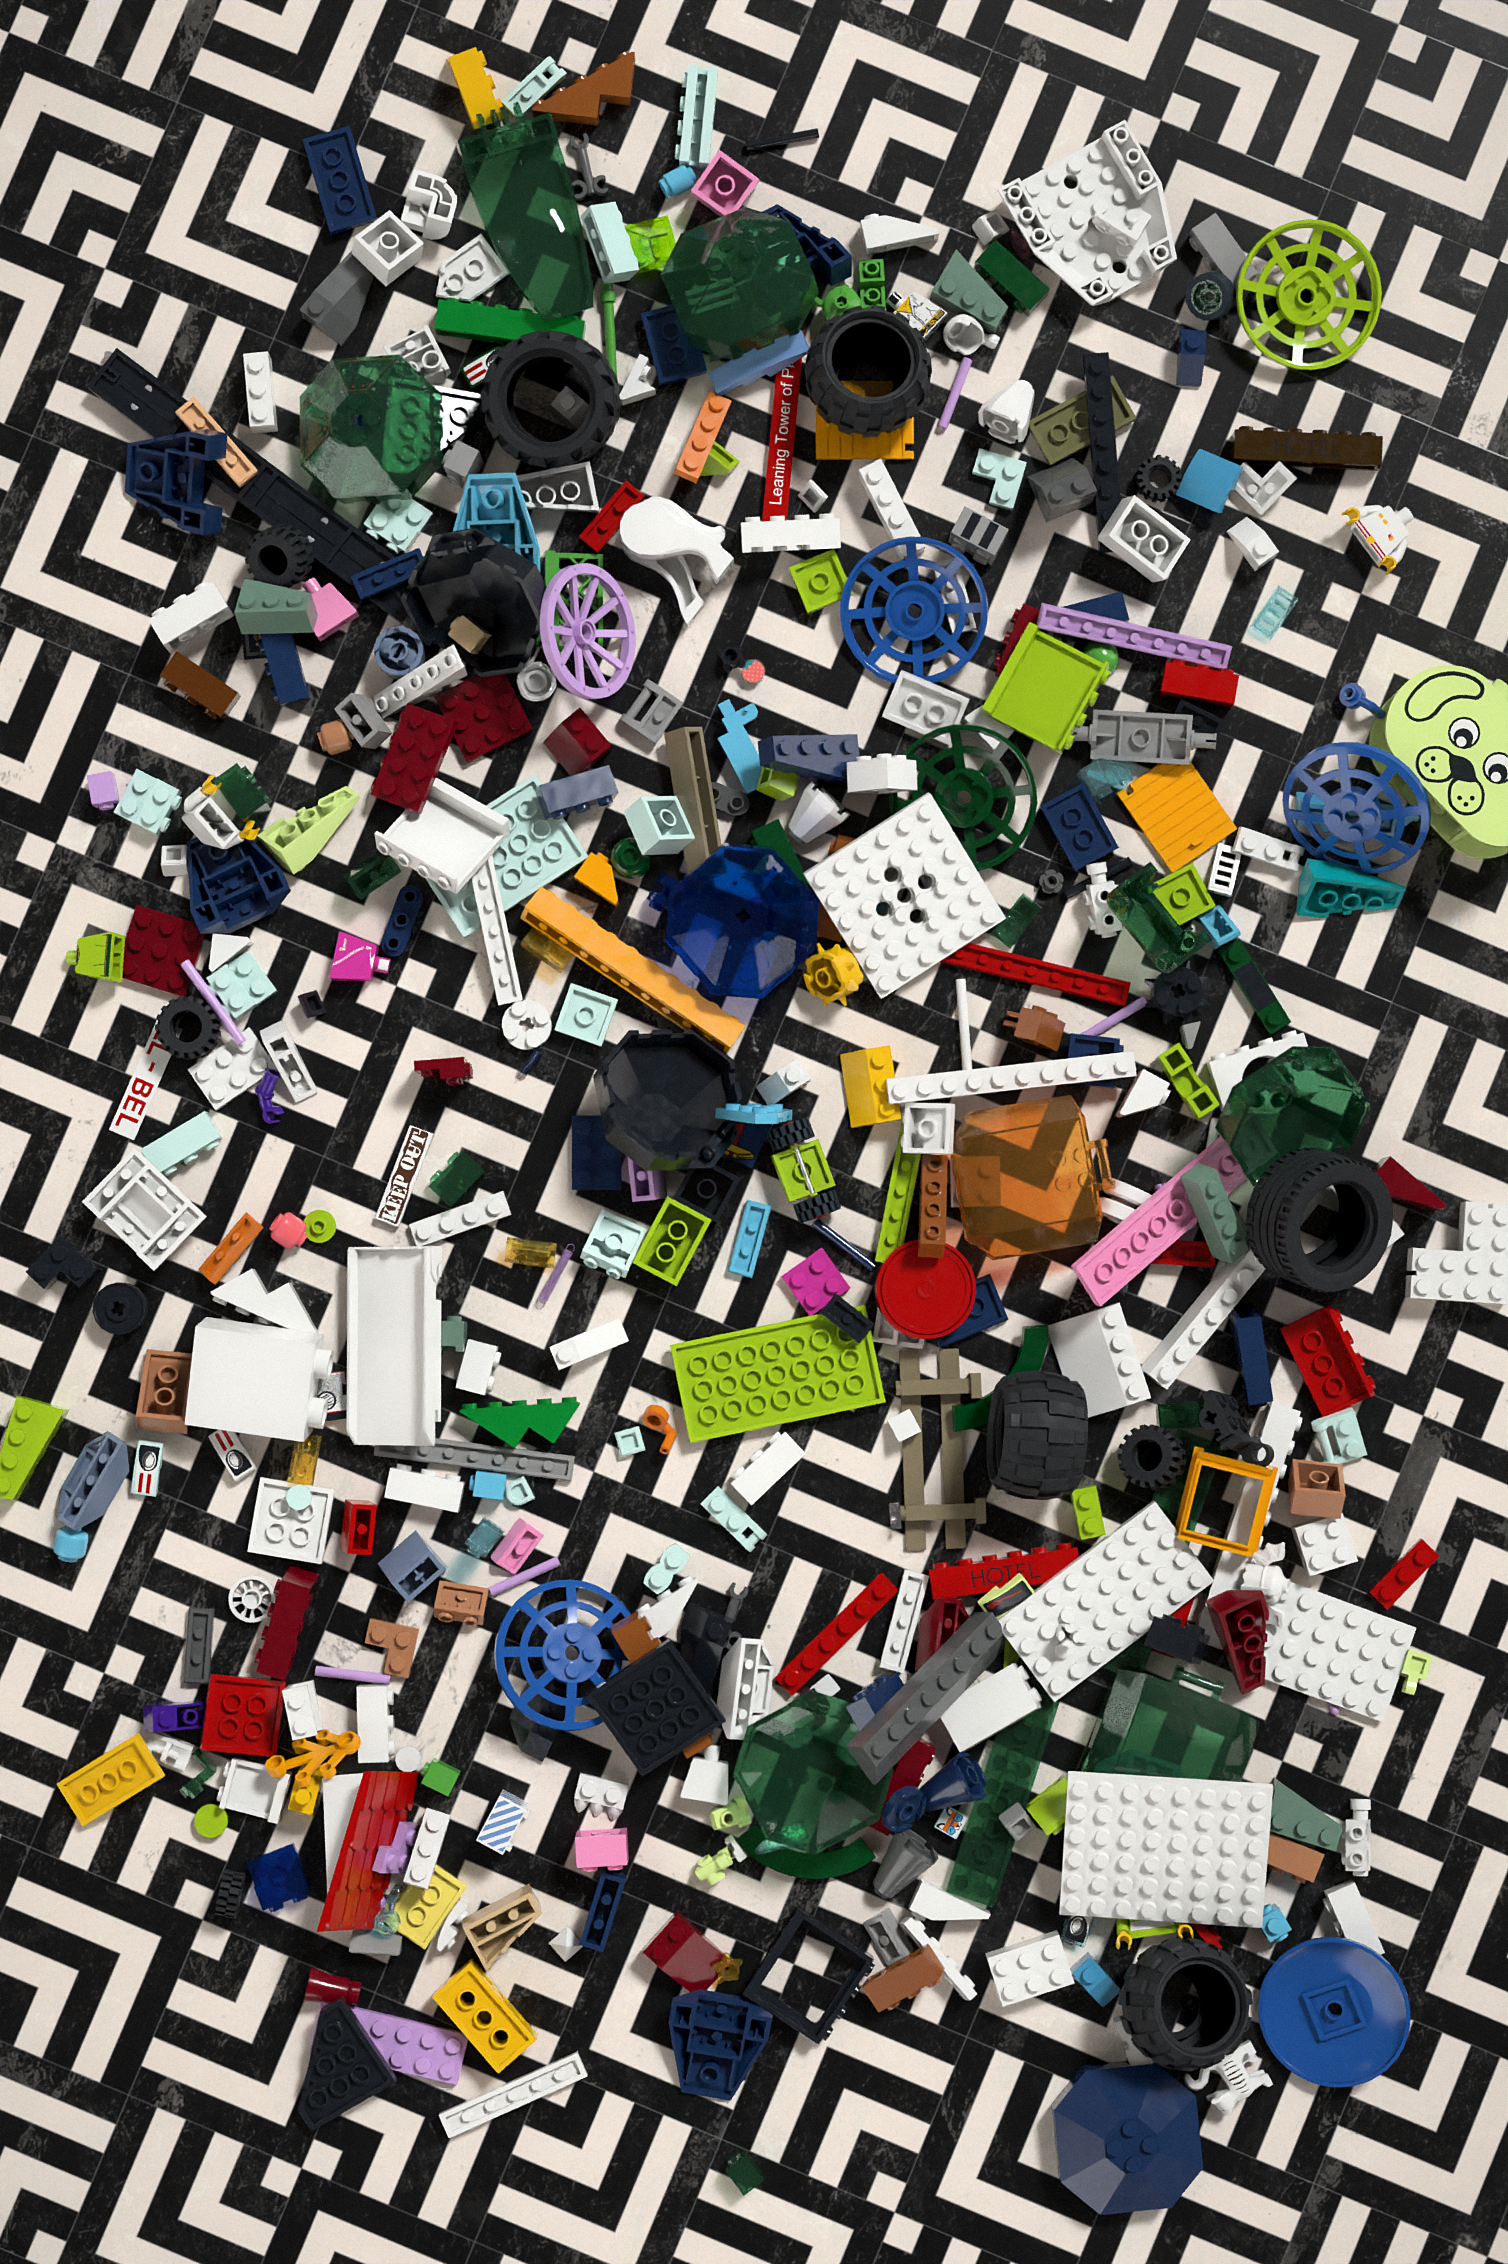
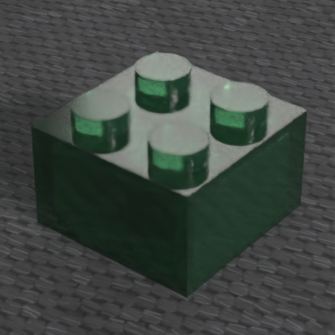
[213,763,272,824]

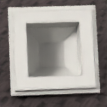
[798,479,828,513]
[549,1926,583,1962]

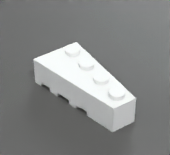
[517,461,599,513]
[740,513,841,553]

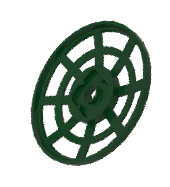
[889,724,1037,871]

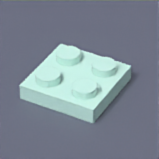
[554,983,618,1047]

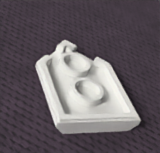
[436,234,510,302]

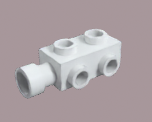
[1083,862,1125,938]
[1342,1799,1371,1876]

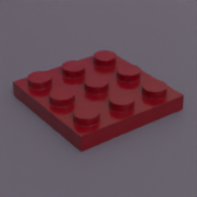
[434,674,534,764]
[122,905,207,997]

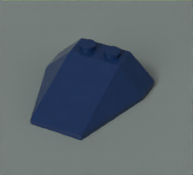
[187,820,291,934]
[669,1989,773,2101]

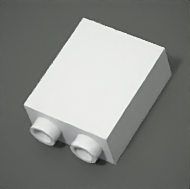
[185,1317,334,1442]

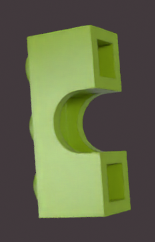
[1155,1043,1220,1120]

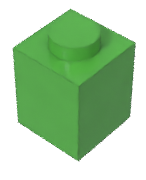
[420,1758,461,1796]

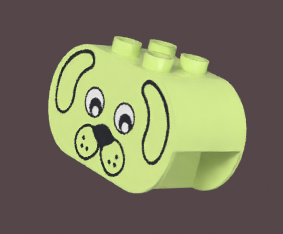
[1369,665,1508,859]

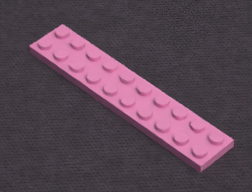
[1071,1112,1277,1306]

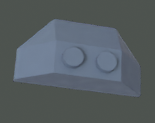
[57,1431,129,1531]

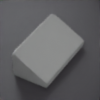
[863,1908,914,1966]
[349,1930,403,1956]

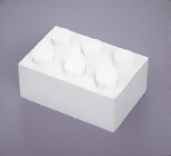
[1097,495,1191,582]
[148,581,234,654]
[985,1930,1074,2007]

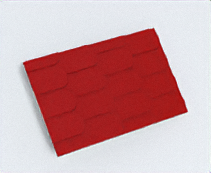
[317,1771,419,1932]

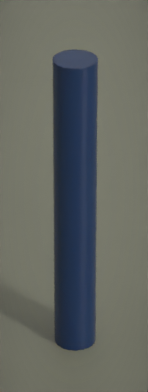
[812,1219,877,1271]

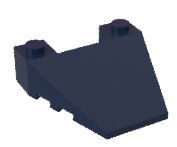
[736,204,852,318]
[125,429,228,535]

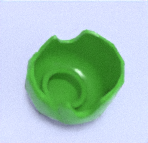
[1082,641,1119,676]

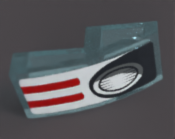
[1060,1915,1095,1948]

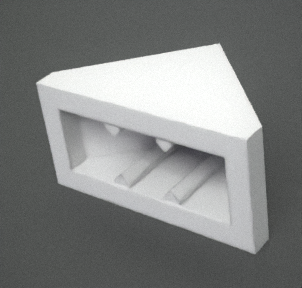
[209,934,254,973]

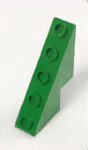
[459,1397,581,1448]

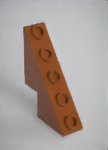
[531,51,635,126]

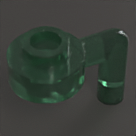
[179,1747,216,1799]

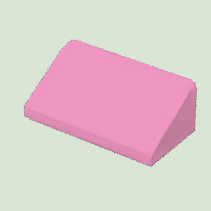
[491,1518,544,1575]

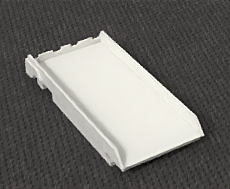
[347,1246,442,1446]

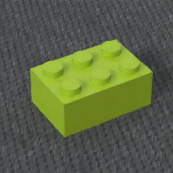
[632,1196,712,1286]

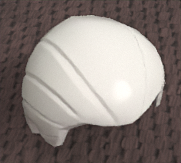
[943,314,1000,355]

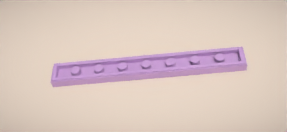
[1036,603,1232,669]

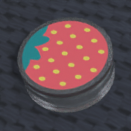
[741,659,766,685]

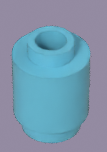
[659,164,697,198]

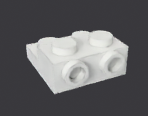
[901,1103,955,1154]

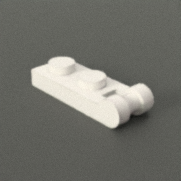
[1232,827,1305,872]

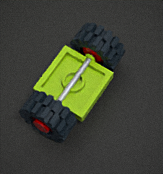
[766,1117,841,1224]

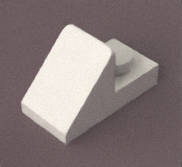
[619,354,656,406]

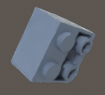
[378,1530,448,1603]

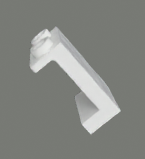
[217,1757,293,1824]

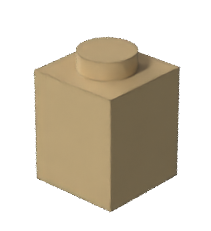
[448,615,492,654]

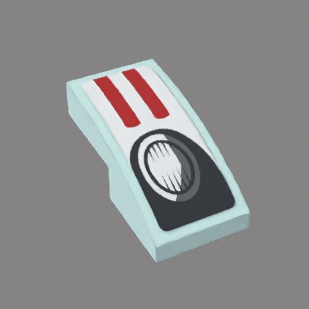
[131,1440,164,1497]

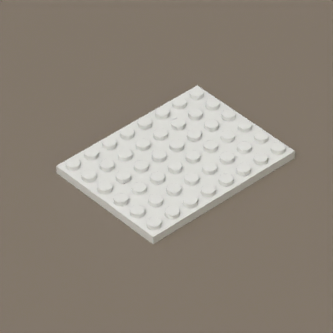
[1059,1771,1273,1928]

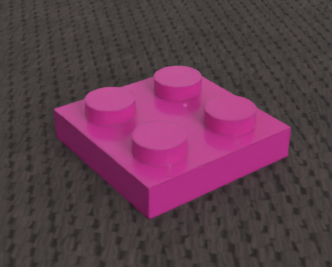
[781,1248,850,1316]

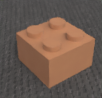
[1288,1459,1346,1519]

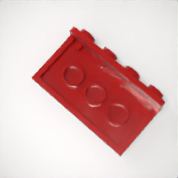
[1279,1305,1376,1417]

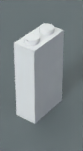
[940,1663,1042,1753]

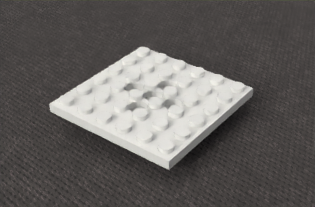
[803,792,1006,999]

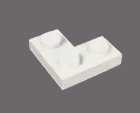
[1235,461,1297,515]

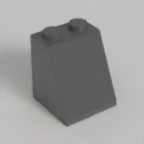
[1027,458,1097,522]

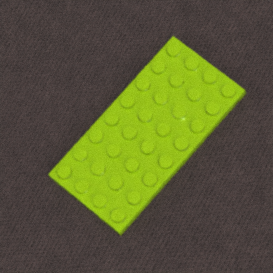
[670,1305,886,1443]

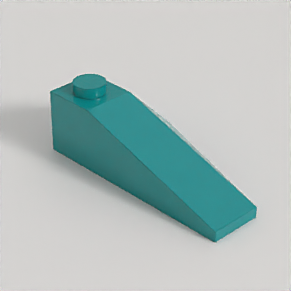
[1296,858,1406,918]

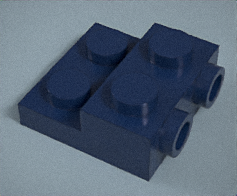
[1067,1033,1124,1089]

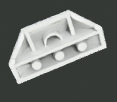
[717,1638,775,1740]

